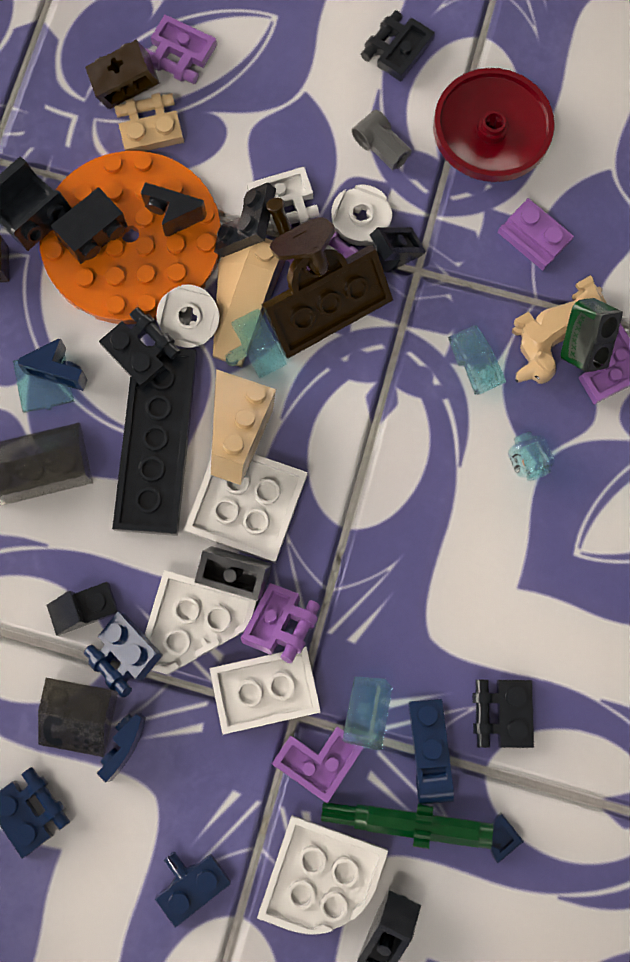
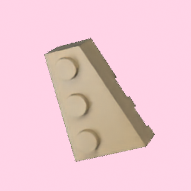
[210,369,276,485]

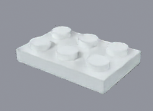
[209,647,321,735]

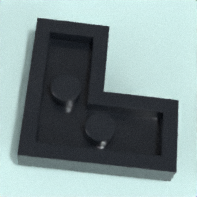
[214,182,276,257]

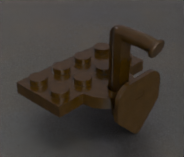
[261,197,393,359]

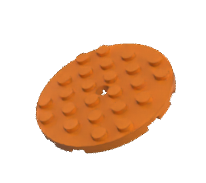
[39,151,221,324]

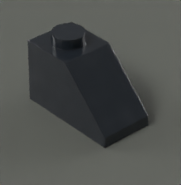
[357,890,421,962]

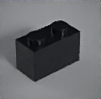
[50,187,128,264]
[194,546,273,601]

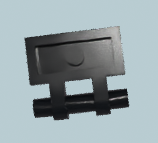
[361,10,435,82]
[99,307,181,389]
[472,680,534,748]

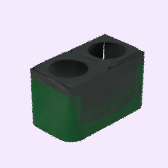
[561,298,623,372]

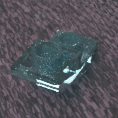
[448,325,506,394]

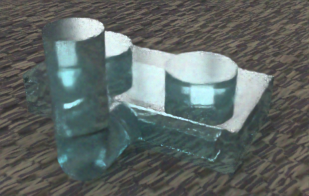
[225,308,287,379]

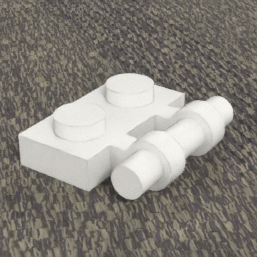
[247,167,320,233]

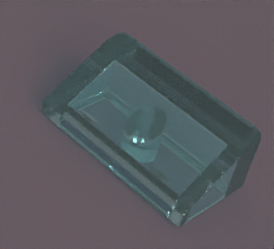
[342,677,392,750]

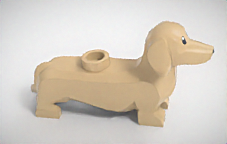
[512,275,607,384]

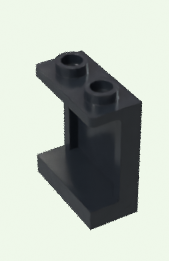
[0,156,72,251]

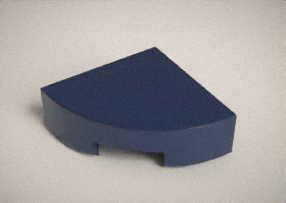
[490,813,524,863]

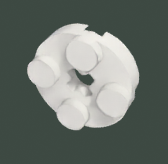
[331,185,392,247]
[156,285,220,348]

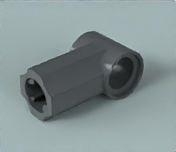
[351,110,412,171]

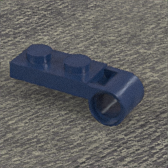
[408,699,454,805]

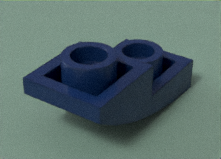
[97,713,146,783]

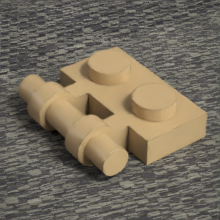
[114,93,184,152]

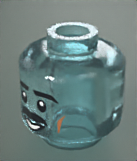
[508,432,555,481]

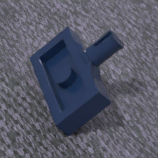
[155,851,231,928]

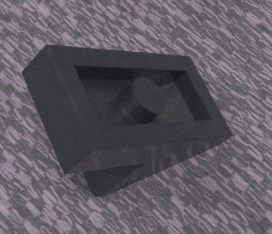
[141,182,206,237]
[369,227,426,273]
[46,582,119,636]

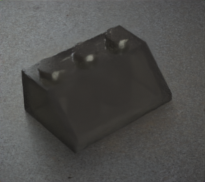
[0,423,93,506]

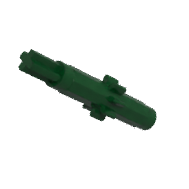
[321,802,493,849]

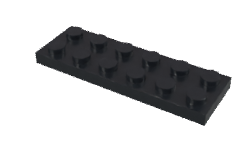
[112,346,197,536]

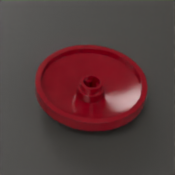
[433,68,555,182]

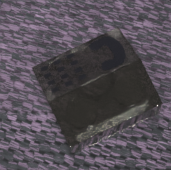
[38,678,118,757]

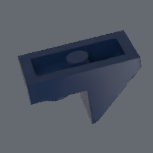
[17,339,88,391]

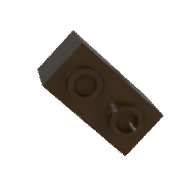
[85,39,160,110]

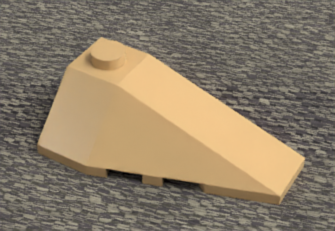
[213,238,286,368]

